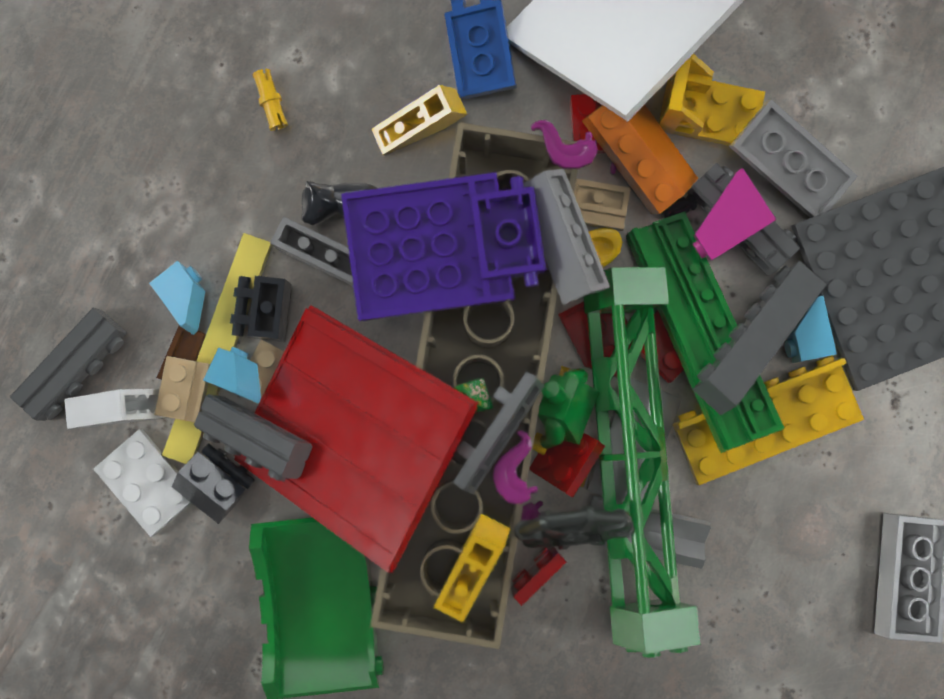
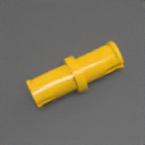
[252,69,288,131]

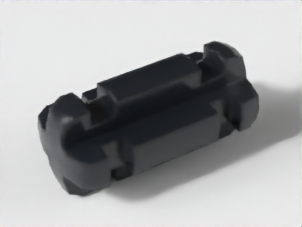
[661,194,697,219]

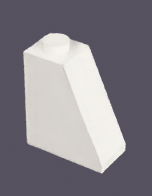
[64,389,165,429]

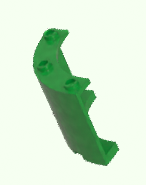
[249,517,384,699]

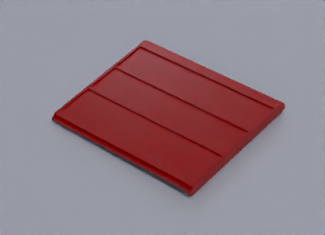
[233,305,479,573]

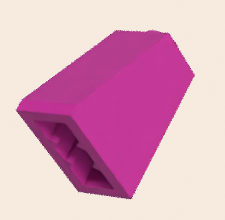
[692,168,776,261]

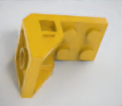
[658,53,765,146]

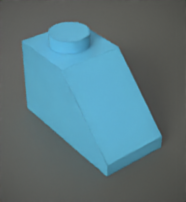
[150,261,206,335]
[784,296,837,363]
[203,347,261,404]

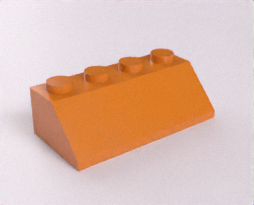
[582,104,698,214]

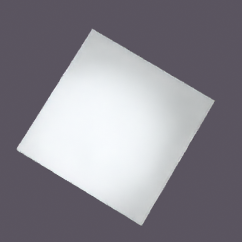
[507,0,744,121]

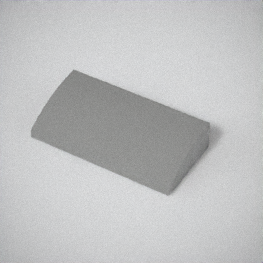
[585,378,682,503]
[874,513,944,643]

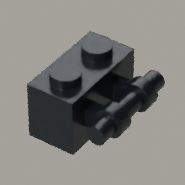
[230,276,292,342]
[171,443,255,524]

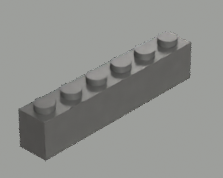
[693,261,827,415]

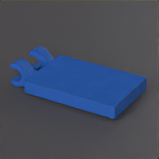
[444,0,517,100]

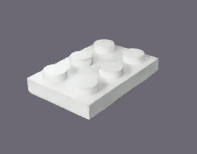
[93,429,191,537]

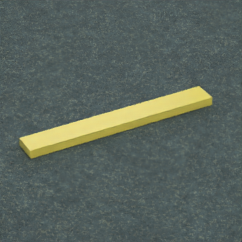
[162,233,273,464]

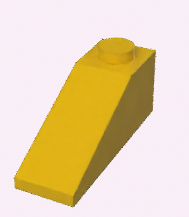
[371,85,468,155]
[434,514,511,622]

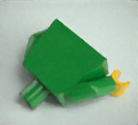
[532,366,599,455]

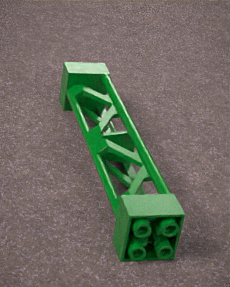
[583,267,701,658]

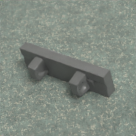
[453,371,545,494]

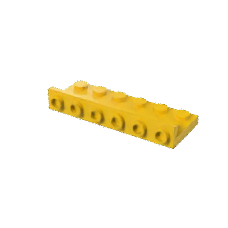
[672,355,864,485]

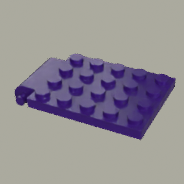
[341,172,547,322]

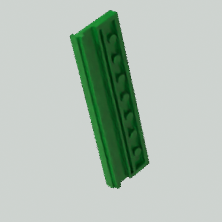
[626,212,785,453]

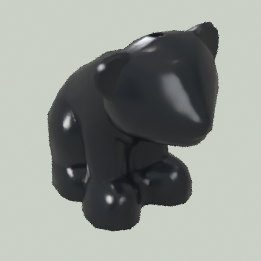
[302,181,377,225]

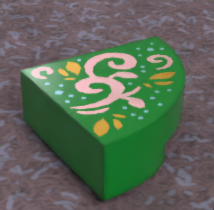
[454,378,494,412]

